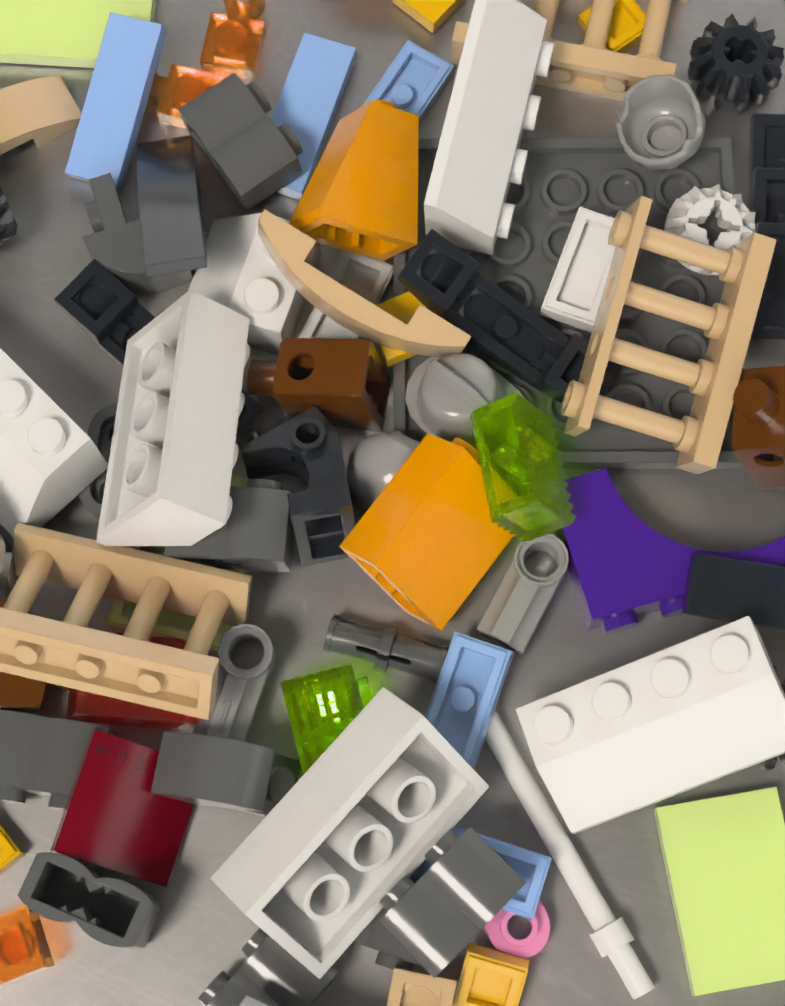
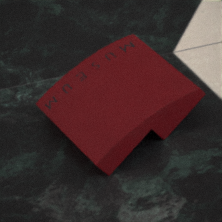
[51,729,193,887]

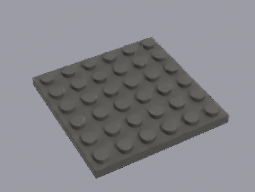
[394,137,744,469]

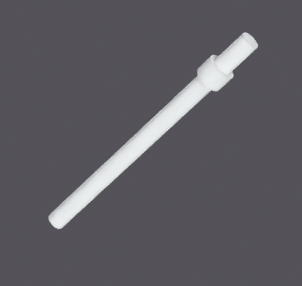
[485,710,655,1000]

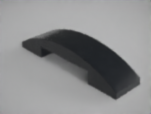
[397,229,623,403]
[54,259,264,441]

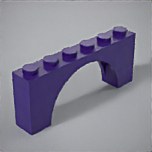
[545,468,785,635]

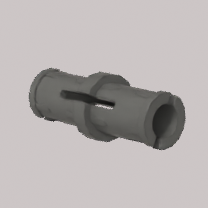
[323,614,449,683]

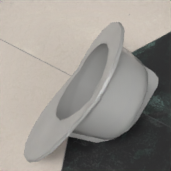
[405,353,536,472]

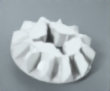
[664,184,756,275]

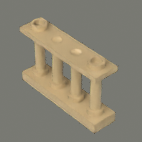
[451,0,688,102]
[561,196,777,475]
[0,523,252,720]

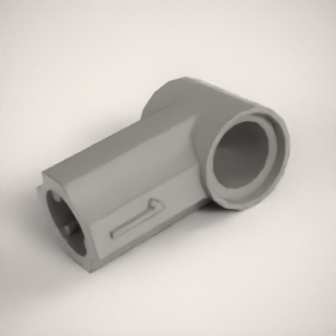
[476,532,569,656]
[193,624,277,742]

